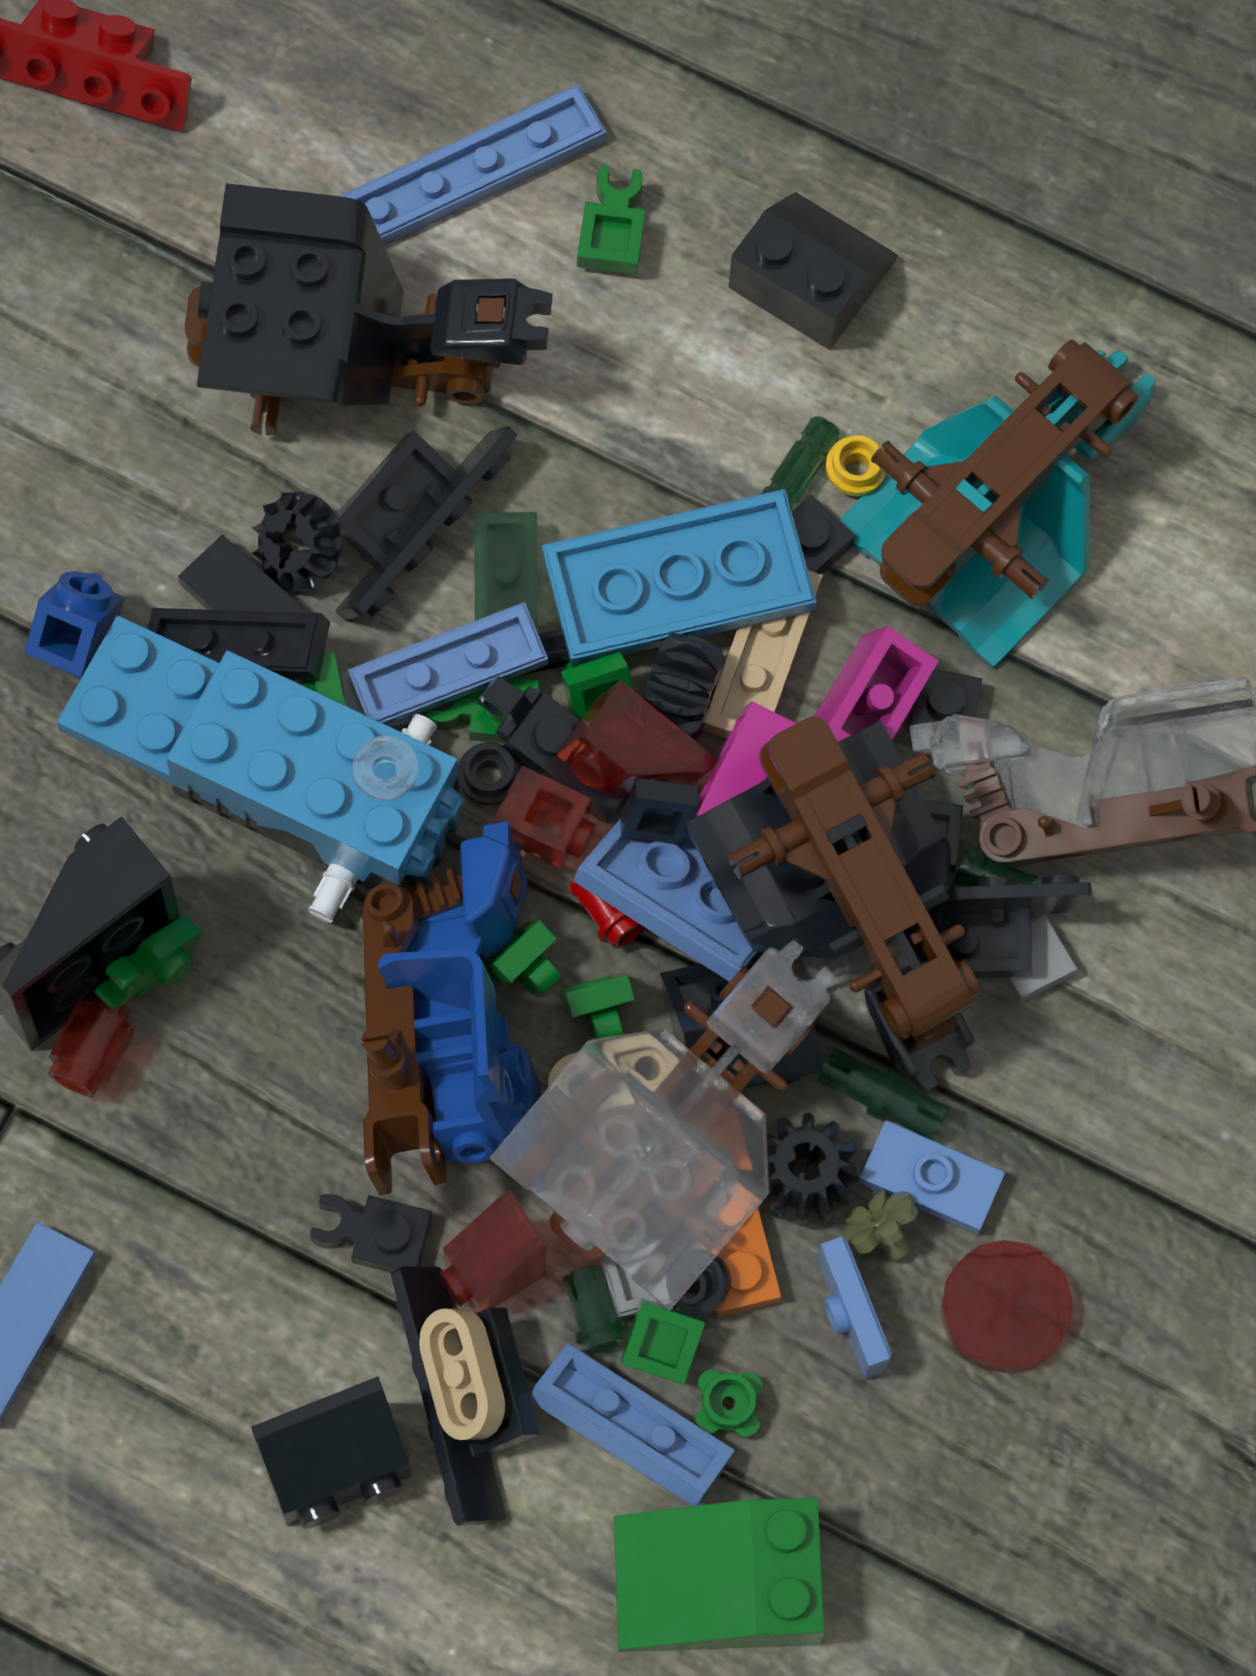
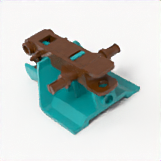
[839,339,1156,669]

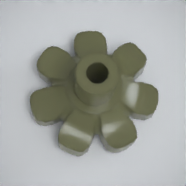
[840,1190,918,1261]

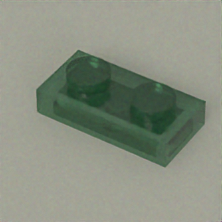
[474,512,538,633]

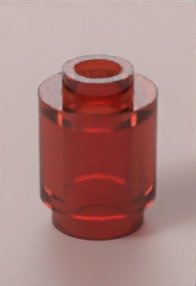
[48,996,135,1098]

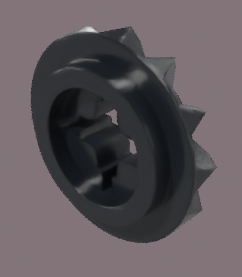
[251,492,342,592]

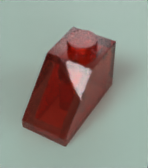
[557,680,719,795]
[439,1191,546,1313]

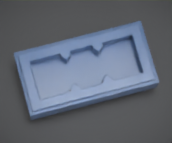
[859,1120,1005,1235]
[817,1236,892,1380]

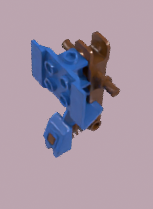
[361,821,547,1195]

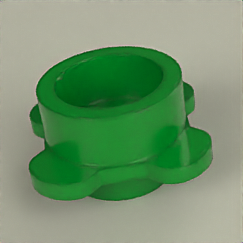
[695,1369,763,1438]

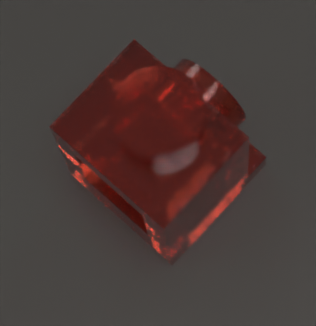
[494,766,596,869]

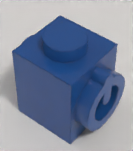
[24,571,125,677]

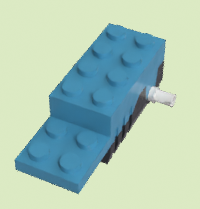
[57,615,465,923]

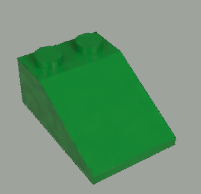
[614,1497,824,1652]

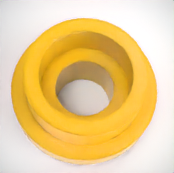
[825,435,887,496]

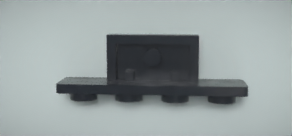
[335,426,517,620]
[903,874,1095,978]
[391,1266,540,1526]

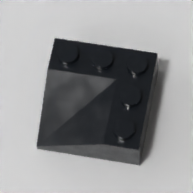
[0,816,180,1051]

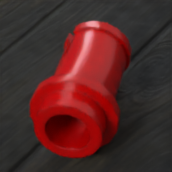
[569,881,645,949]

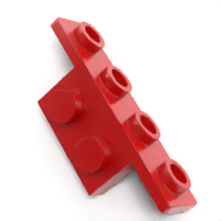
[0,0,192,131]

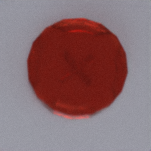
[940,1240,1073,1374]

